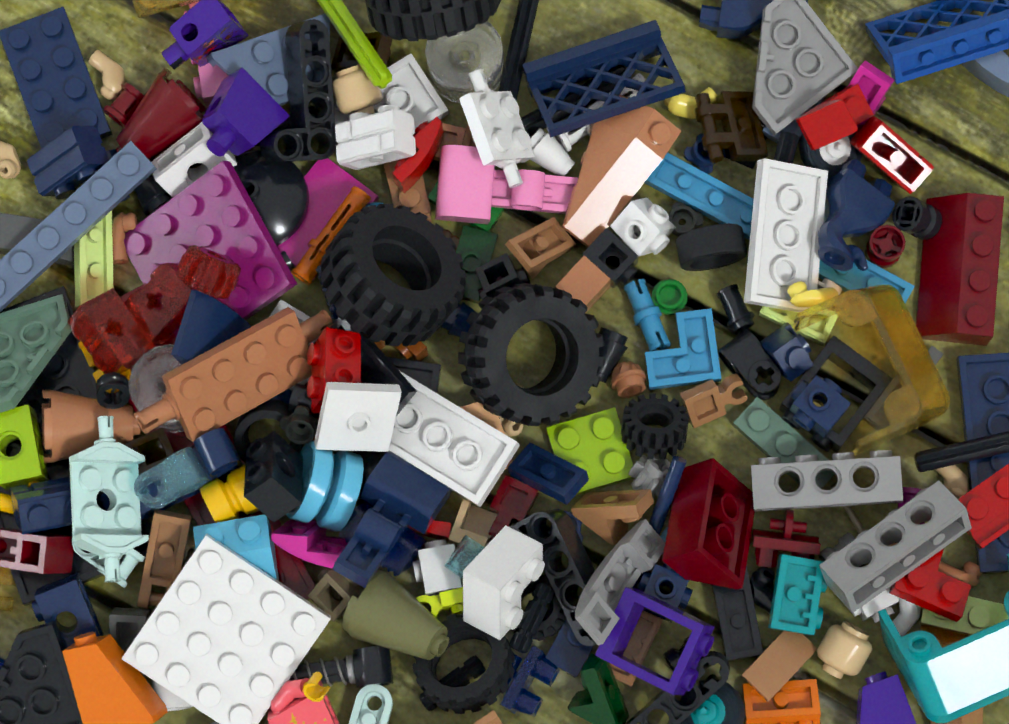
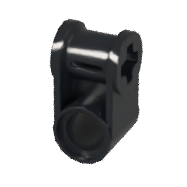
[718,329,781,400]

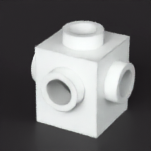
[610,197,676,256]

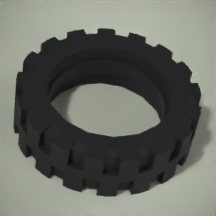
[413,614,515,714]

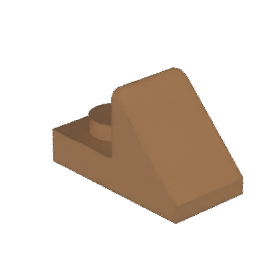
[505,217,576,279]
[571,489,654,545]

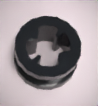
[96,372,130,409]

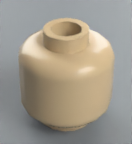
[332,65,383,114]
[817,621,872,679]

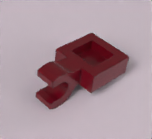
[488,475,539,540]

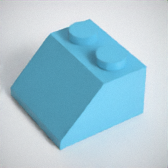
[193,514,279,581]

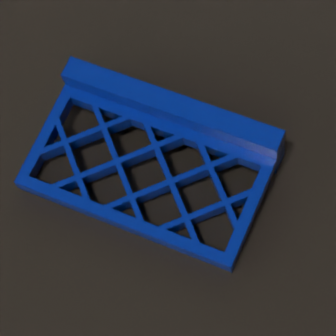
[865,0,1009,84]

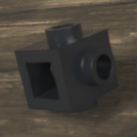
[475,253,531,300]

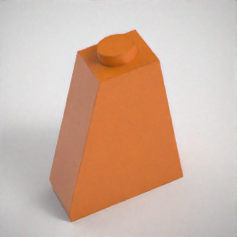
[62,632,168,724]

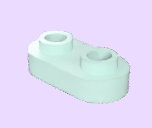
[348,684,393,724]

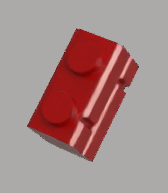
[850,116,934,194]

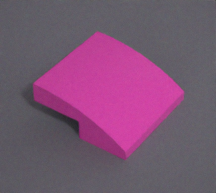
[271,519,351,568]

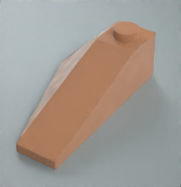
[562,95,681,247]

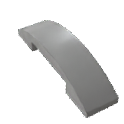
[575,519,665,645]

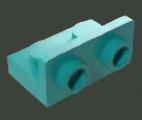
[768,554,827,635]

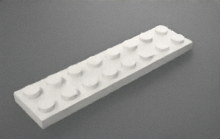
[269,299,520,507]

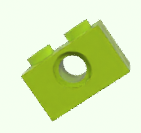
[0,404,49,491]

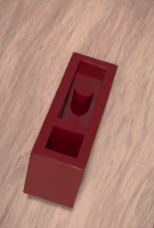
[0,527,74,574]

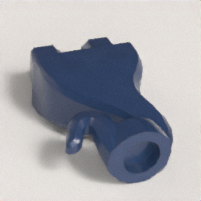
[699,0,808,39]
[818,159,895,271]

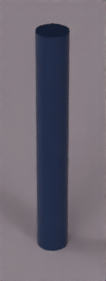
[649,456,687,536]

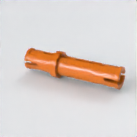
[291,186,372,285]

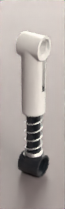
[152,646,394,711]

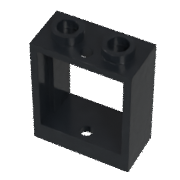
[779,335,893,453]

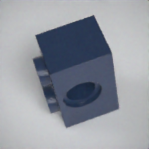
[31,572,104,648]

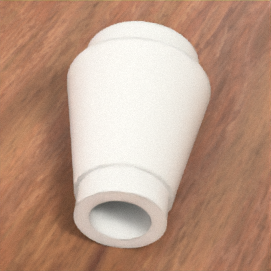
[530,128,575,176]

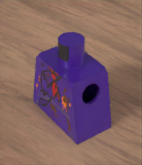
[161,0,249,70]

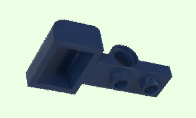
[333,450,452,588]

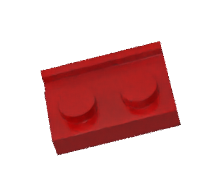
[958,464,1009,550]

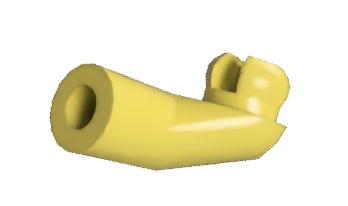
[787,281,839,307]

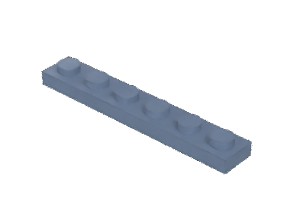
[0,141,157,312]

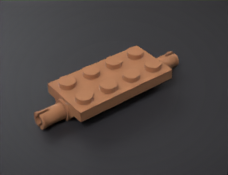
[134,307,333,442]

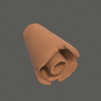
[42,390,140,463]

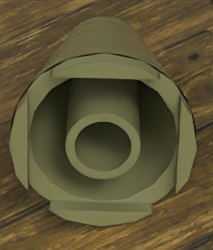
[342,569,449,660]

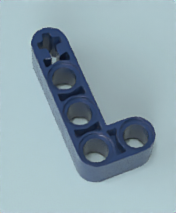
[99,428,243,522]

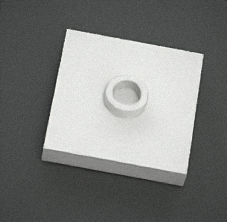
[314,382,402,452]

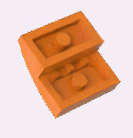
[742,679,821,724]

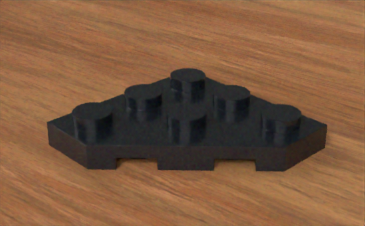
[0,620,83,724]

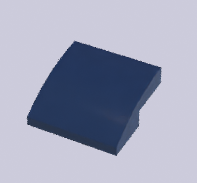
[171,290,251,365]

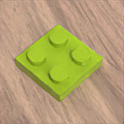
[546,407,634,496]

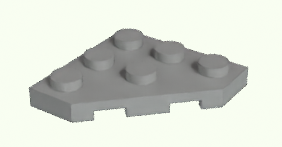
[752,0,859,136]

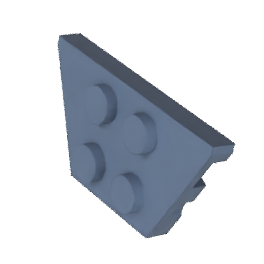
[206,13,330,106]

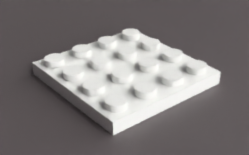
[121,534,331,724]

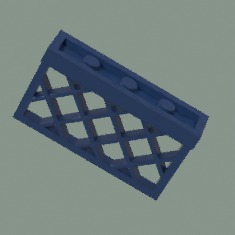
[522,20,686,138]

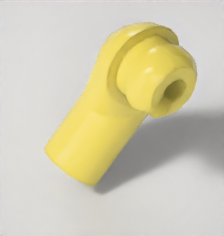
[664,87,717,119]

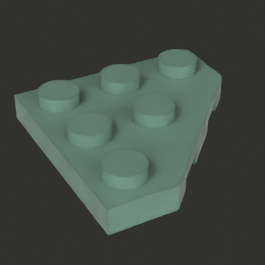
[0,294,73,413]

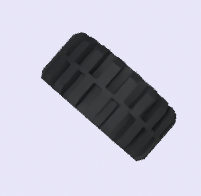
[365,0,501,41]
[320,204,466,346]
[458,283,605,426]

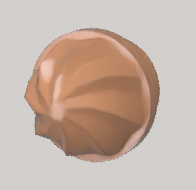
[611,361,647,398]

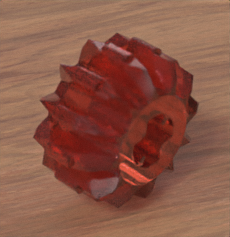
[176,245,241,299]

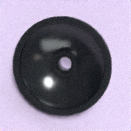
[234,150,309,246]

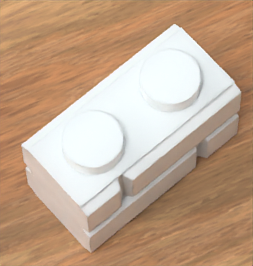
[335,105,416,170]

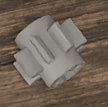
[628,455,670,499]

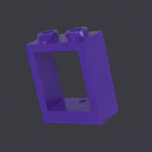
[595,587,715,695]

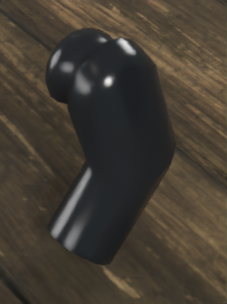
[750,567,775,614]

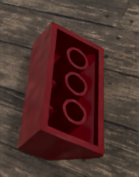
[914,193,1004,346]

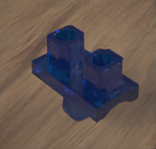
[500,646,560,717]

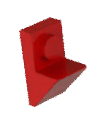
[795,83,874,151]

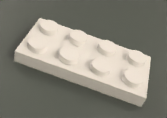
[744,158,828,314]

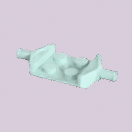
[69,416,149,582]

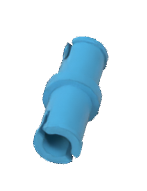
[623,279,671,352]

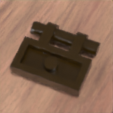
[694,91,769,163]

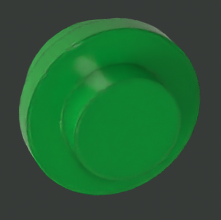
[651,279,688,315]

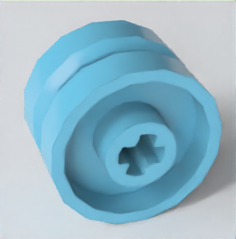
[286,440,364,532]

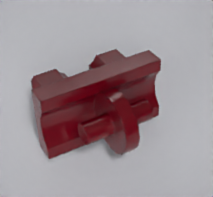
[752,510,821,568]

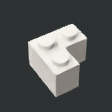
[463,525,545,640]

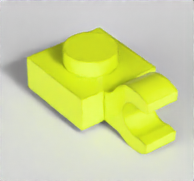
[416,587,463,618]

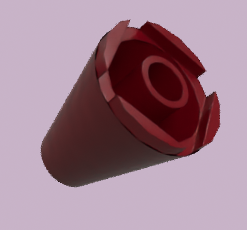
[116,68,206,160]

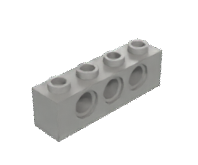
[751,450,903,512]
[819,480,972,613]

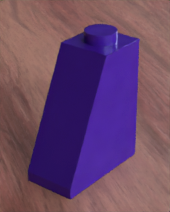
[856,671,916,724]

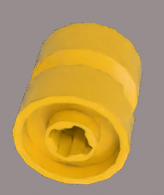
[199,464,259,523]

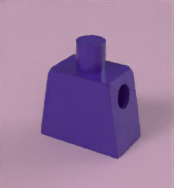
[202,67,290,156]

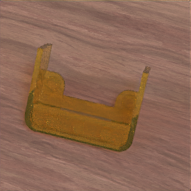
[793,284,950,456]

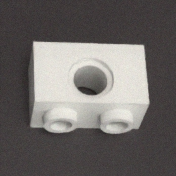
[151,121,237,198]

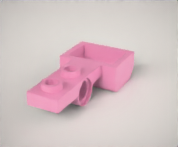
[435,145,578,225]

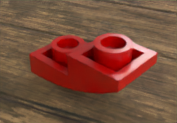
[392,117,444,194]

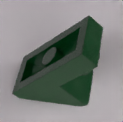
[568,653,629,724]

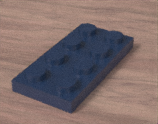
[0,6,113,149]

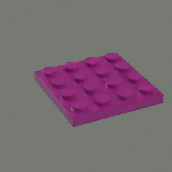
[124,161,297,337]

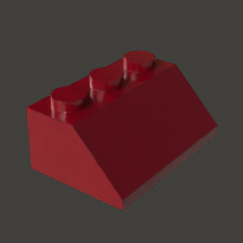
[662,458,755,589]

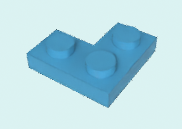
[644,308,722,390]

